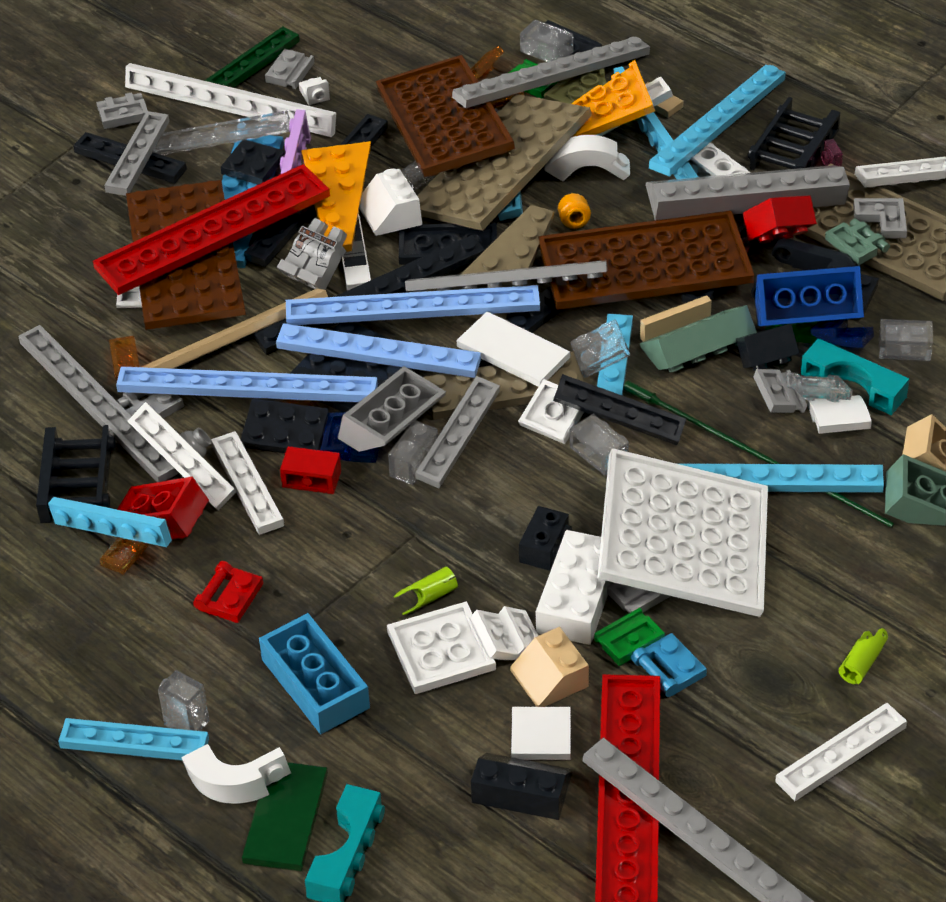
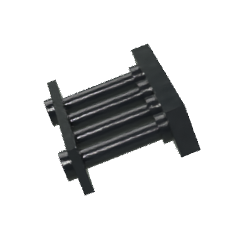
[748,97,841,170]
[36,425,116,523]

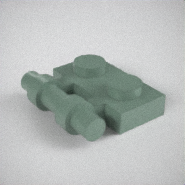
[825,218,890,265]

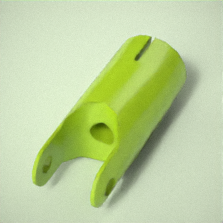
[394,566,458,615]
[839,628,888,684]

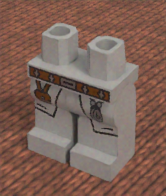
[276,218,347,290]

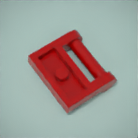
[193,561,263,623]

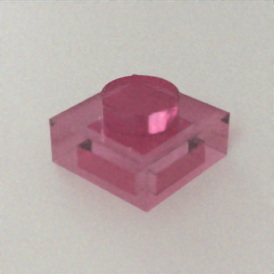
[821,139,843,166]

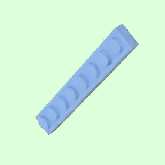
[276,323,481,378]

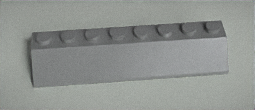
[645,165,850,220]

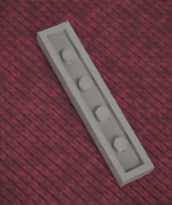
[104,111,169,196]
[415,376,500,488]

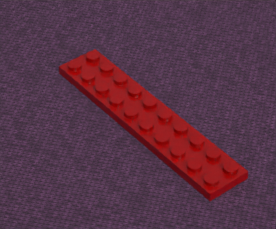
[93,164,330,295]
[595,674,660,902]

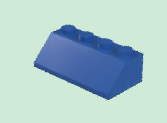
[755,266,864,326]

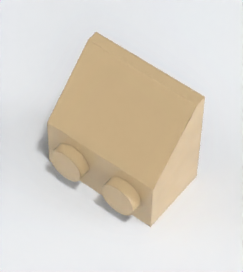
[903,414,946,471]
[510,626,589,707]

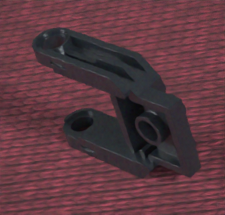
[751,238,879,318]

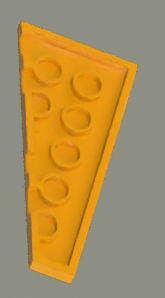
[571,60,655,137]
[301,141,371,252]

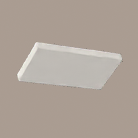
[457,312,570,387]

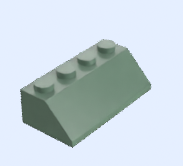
[639,305,757,373]

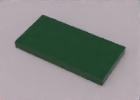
[242,762,328,871]

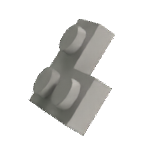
[853,198,907,239]

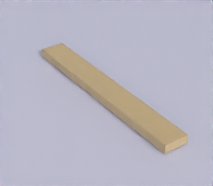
[142,289,328,369]

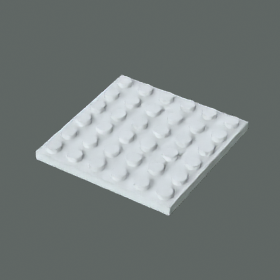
[598,448,768,617]

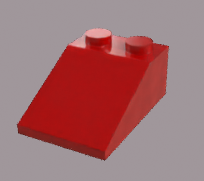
[117,476,209,539]

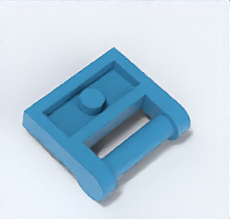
[631,633,707,697]

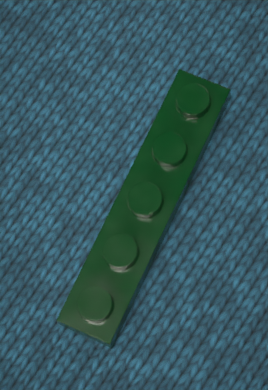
[204,26,300,88]

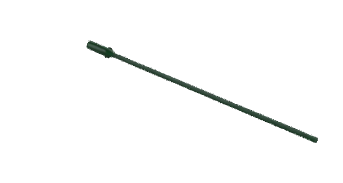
[623,381,894,528]

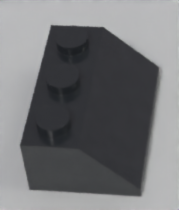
[471,753,573,820]

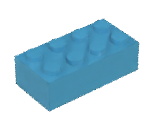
[259,613,370,734]

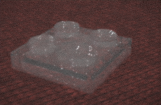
[570,319,630,378]

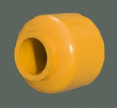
[558,193,591,229]

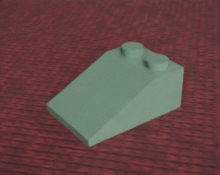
[885,454,946,526]

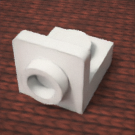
[299,77,330,105]

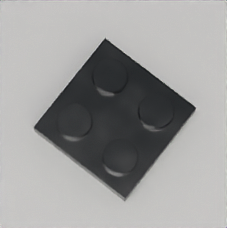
[221,139,285,185]

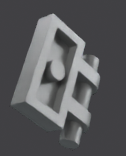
[96,92,148,129]
[116,392,184,419]

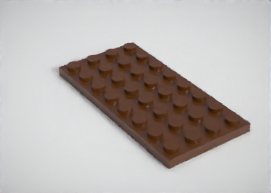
[376,55,515,177]
[126,180,246,330]
[538,210,755,310]

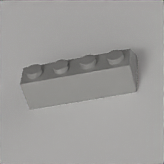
[338,366,446,452]

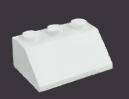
[359,169,422,236]

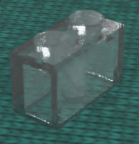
[520,19,573,62]
[878,319,933,361]
[569,414,629,476]
[388,421,438,485]
[158,670,210,731]

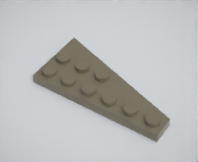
[452,205,554,320]

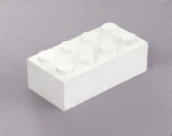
[536,530,612,645]

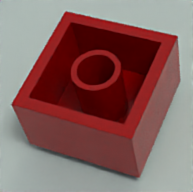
[743,195,817,244]

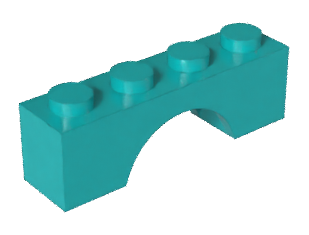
[801,338,909,416]
[305,784,385,902]

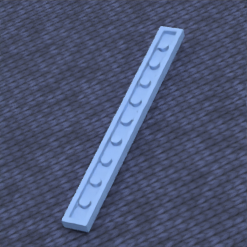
[286,285,540,325]
[116,367,378,402]

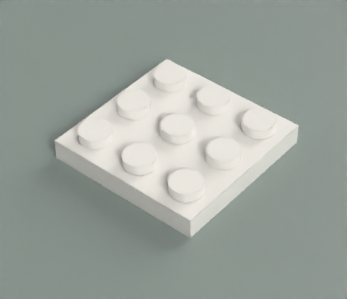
[387,601,496,694]

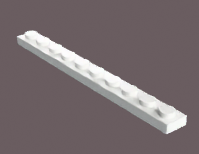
[125,63,336,137]

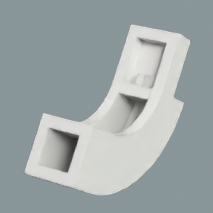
[544,135,630,181]
[181,744,291,804]

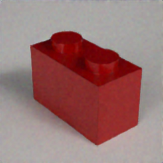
[280,446,341,494]

